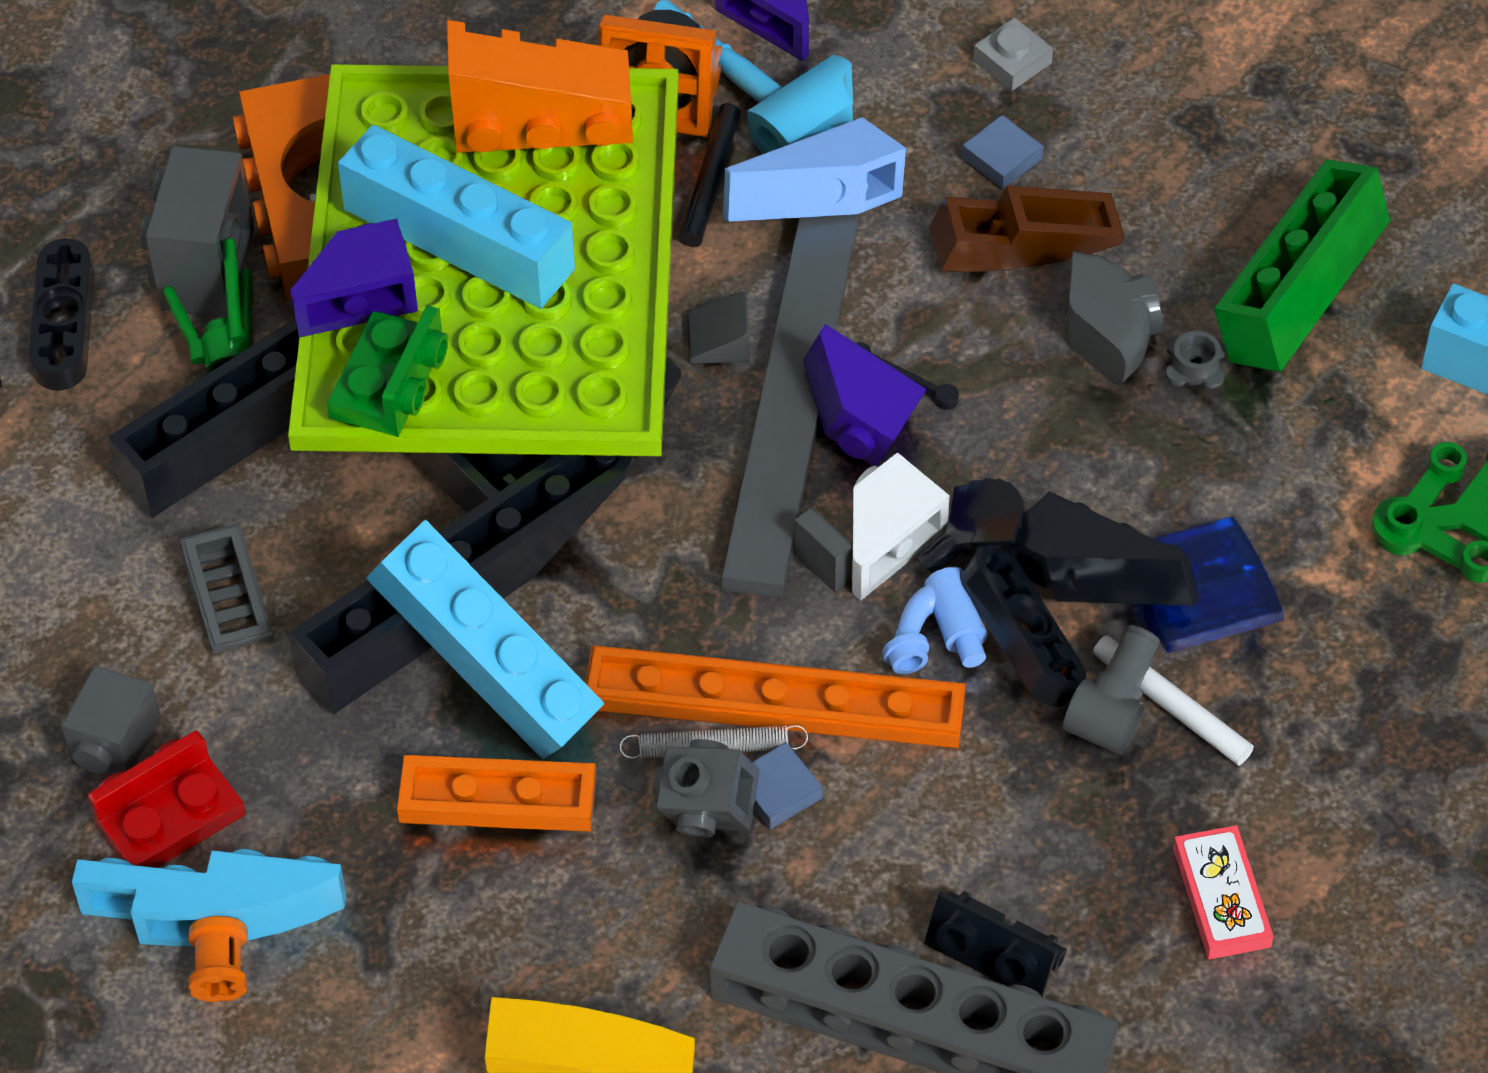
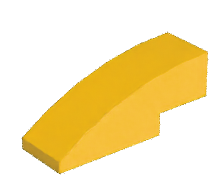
[485,997,695,1073]

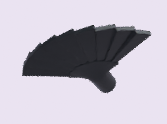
[918,478,1025,574]

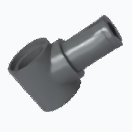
[1063,625,1160,756]

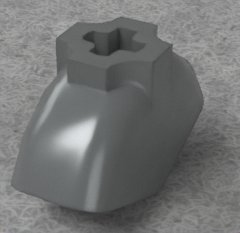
[1065,251,1164,385]

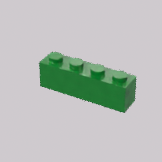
[1214,159,1390,372]

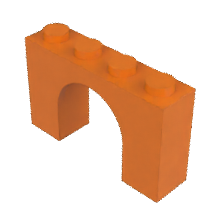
[232,74,330,300]

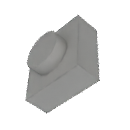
[973,17,1053,91]

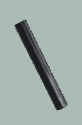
[680,103,741,247]

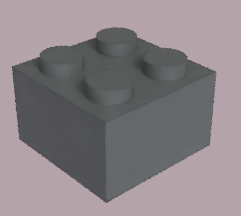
[140,146,255,317]

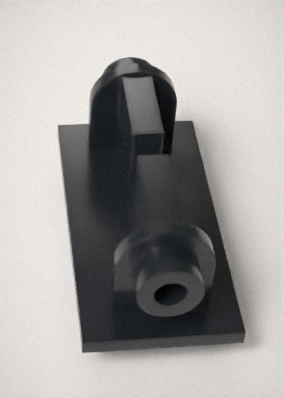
[924,891,1067,998]

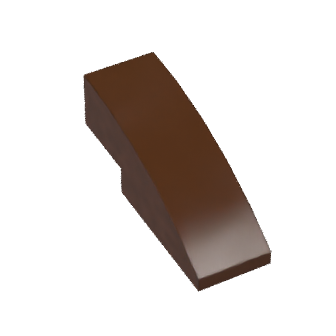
[929,185,1125,272]

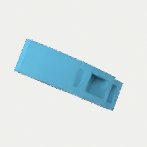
[72,849,347,946]

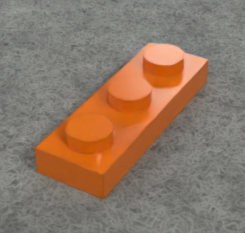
[397,755,597,832]

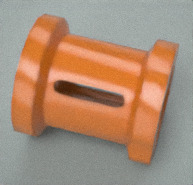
[188,916,248,1002]

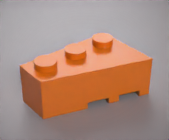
[447,20,633,153]

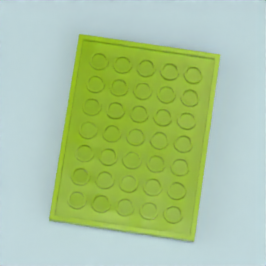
[288,64,679,456]

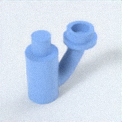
[882,567,988,674]

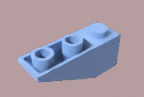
[723,117,906,222]

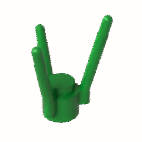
[163,237,253,374]

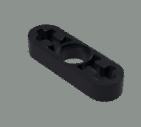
[29,238,94,391]
[960,545,1086,707]

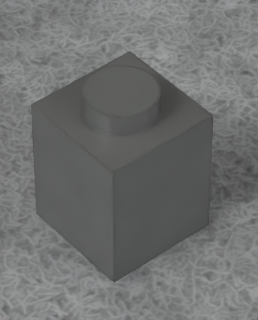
[61,666,161,774]

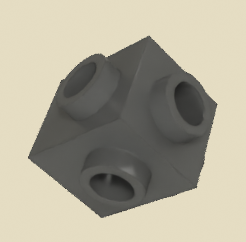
[653,739,760,837]

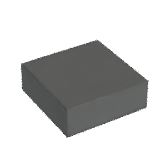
[794,508,852,593]

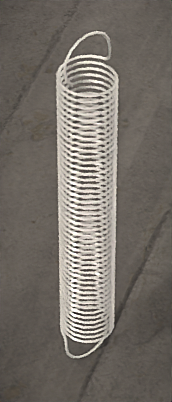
[620,725,808,759]

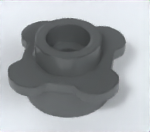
[1165,331,1226,389]

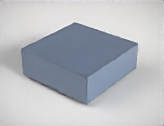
[962,115,1043,189]
[753,742,823,830]

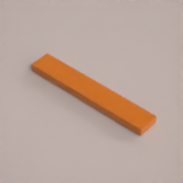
[585,645,966,748]

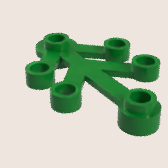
[1372,442,1488,583]

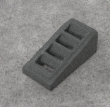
[180,523,273,654]

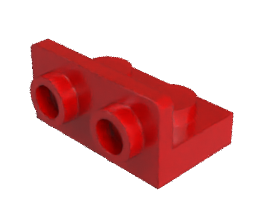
[88,731,246,868]

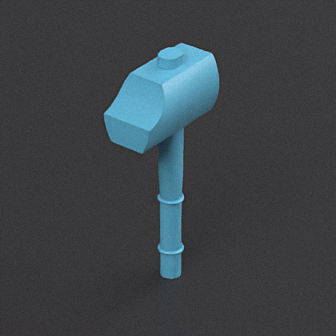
[654,0,853,154]

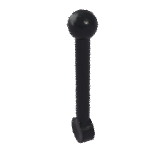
[855,342,959,410]

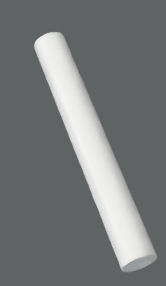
[1092,635,1254,766]

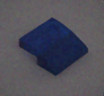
[1143,516,1284,653]

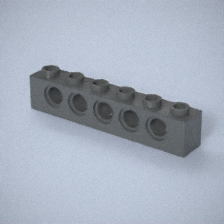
[710,901,1119,1073]

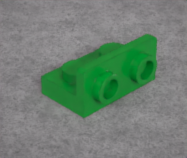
[327,305,449,437]

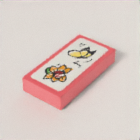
[1173,825,1274,960]

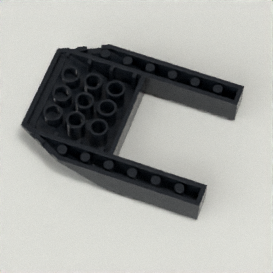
[107,319,681,715]

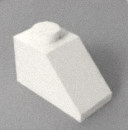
[852,453,950,601]

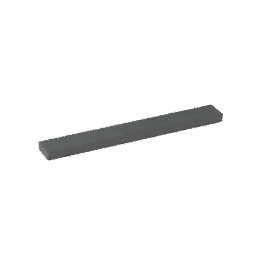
[722,213,860,598]

